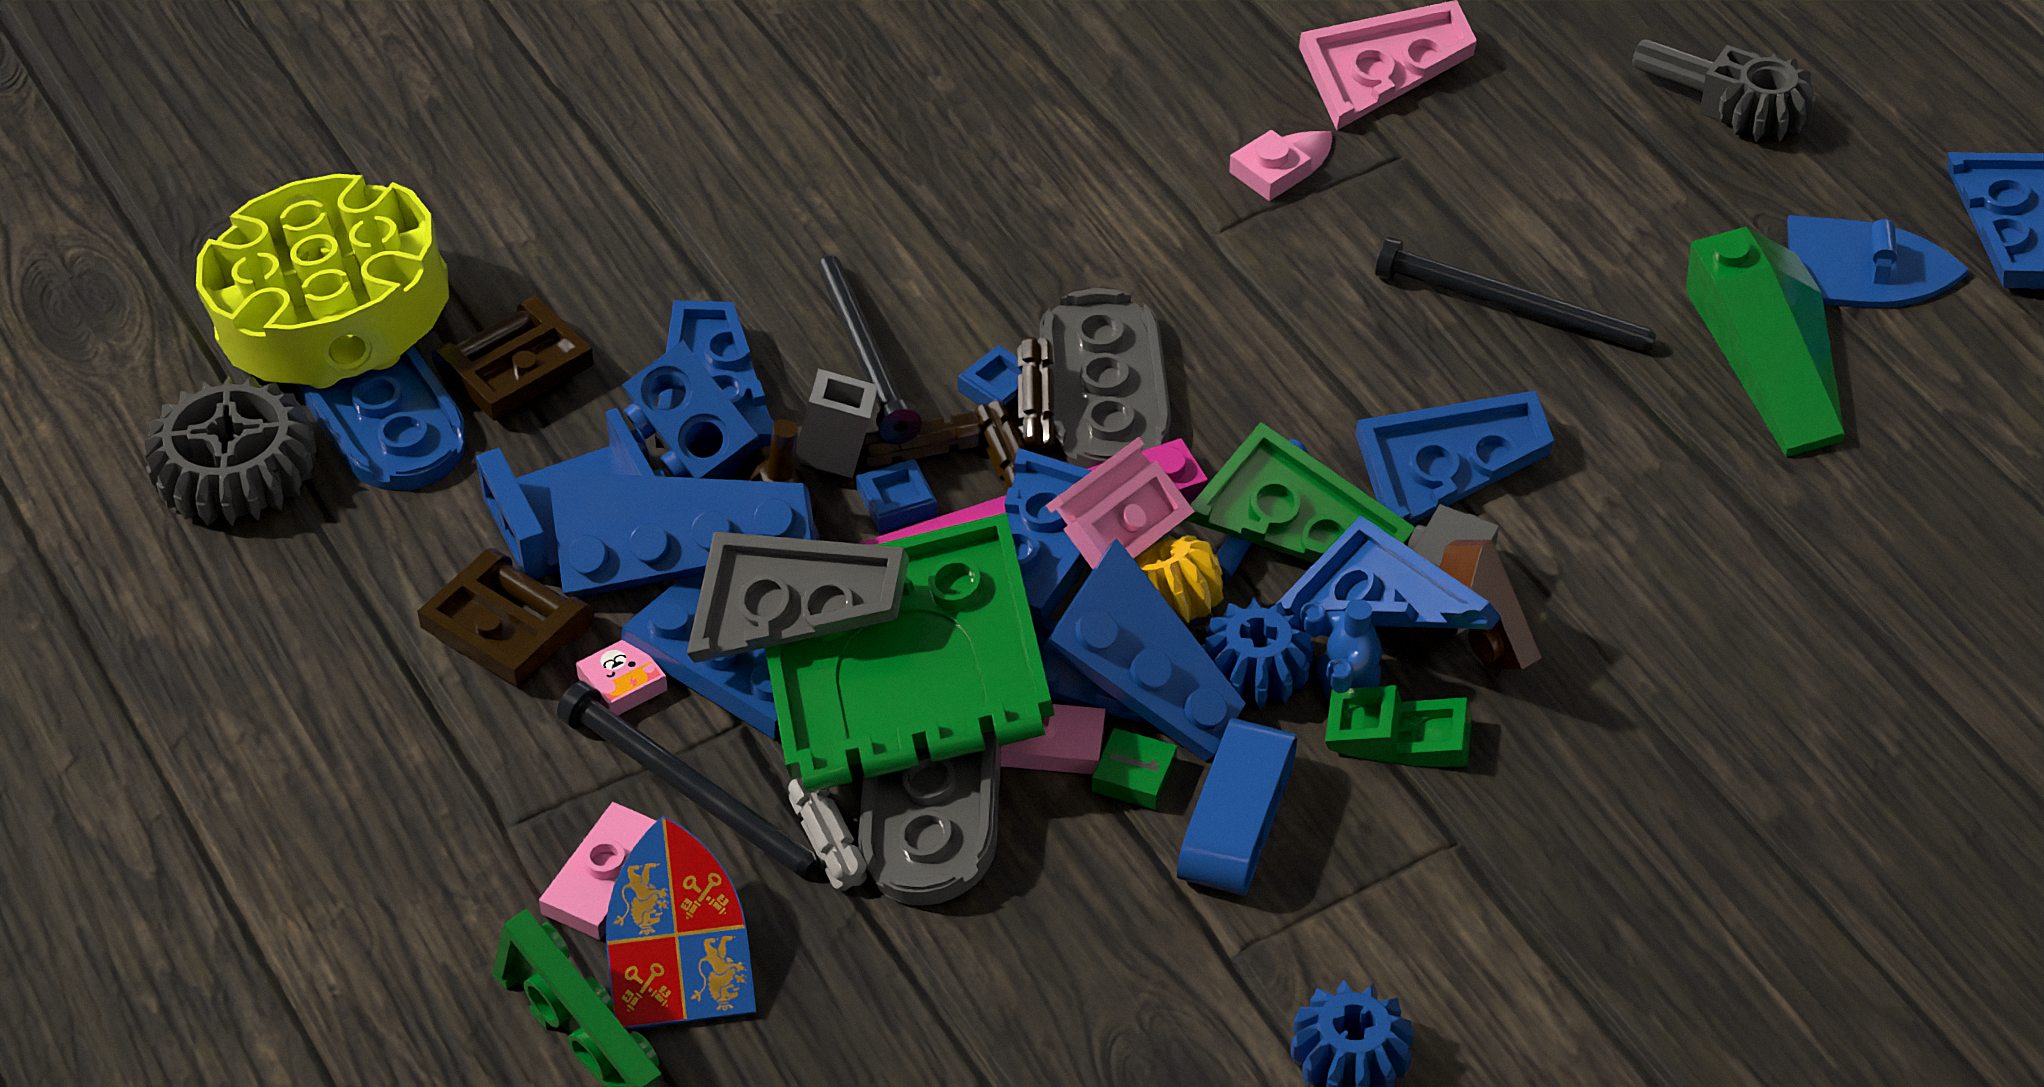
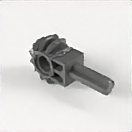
[1632,39,1816,143]

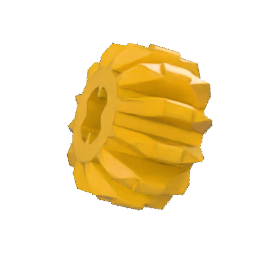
[1133,535,1224,626]

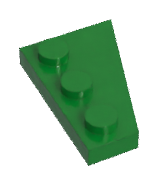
[1185,422,1415,563]
[492,908,661,1087]

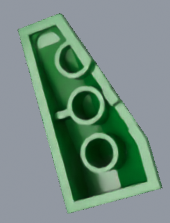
[1686,227,1844,457]

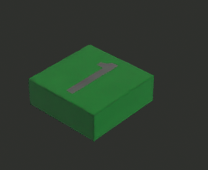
[1092,728,1177,810]

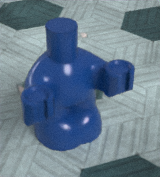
[1300,599,1383,701]

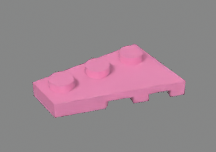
[1299,0,1477,131]

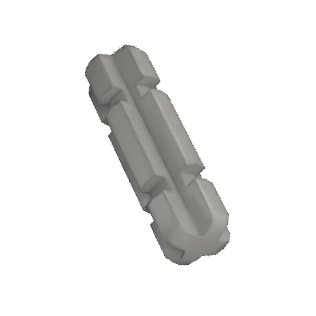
[788,778,867,891]

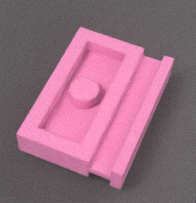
[1046,437,1195,569]

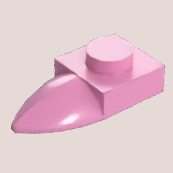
[1229,130,1333,201]

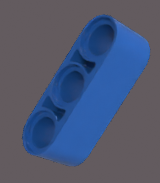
[1177,718,1298,897]

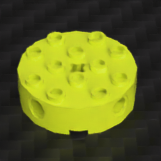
[196,174,449,389]

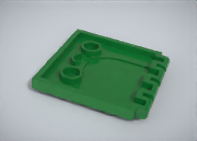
[765,512,1055,793]

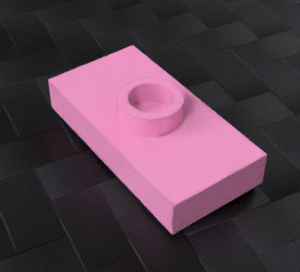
[1001,704,1106,775]
[539,802,656,940]

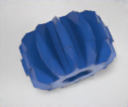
[1202,597,1314,711]
[1291,979,1414,1087]

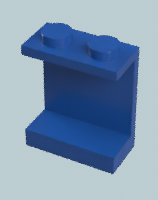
[476,408,666,579]

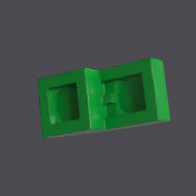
[1325,685,1472,767]

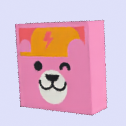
[576,640,668,716]

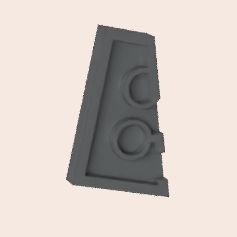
[687,532,909,663]

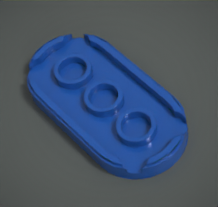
[294,345,467,490]

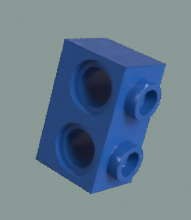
[622,341,761,480]

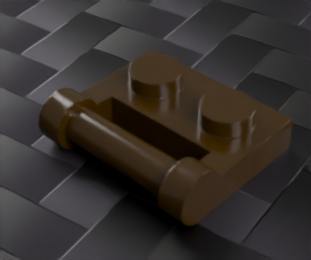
[432,296,594,421]
[417,548,594,687]

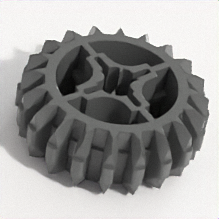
[144,376,317,527]

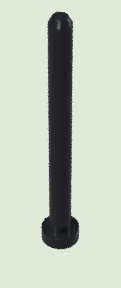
[1375,237,1657,351]
[818,255,922,444]
[557,681,817,876]

